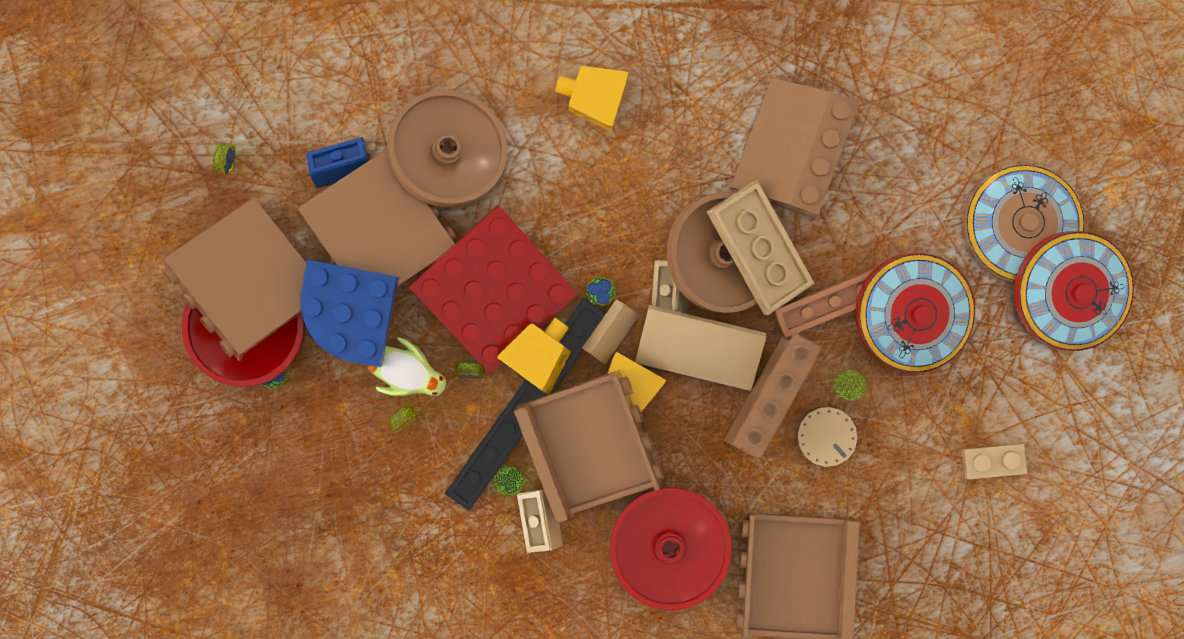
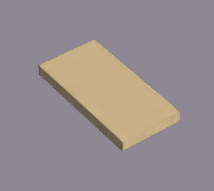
[706,180,815,315]
[635,305,766,391]

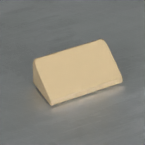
[651,260,688,314]
[582,299,639,365]
[517,489,563,553]

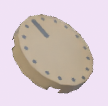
[797,407,858,467]

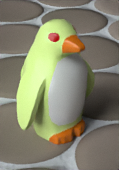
[368,337,446,396]

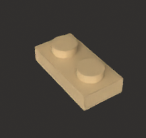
[962,444,1027,480]

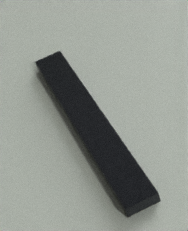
[445,298,605,511]

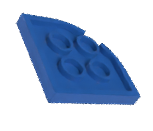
[301,260,399,367]

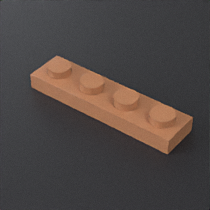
[774,267,876,338]

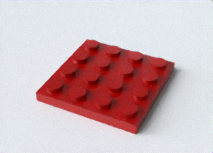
[408,205,578,374]

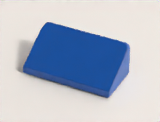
[306,137,370,188]

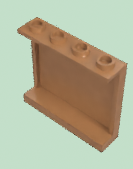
[297,149,458,288]
[163,198,307,361]
[723,332,822,459]
[514,370,664,523]
[736,513,860,639]

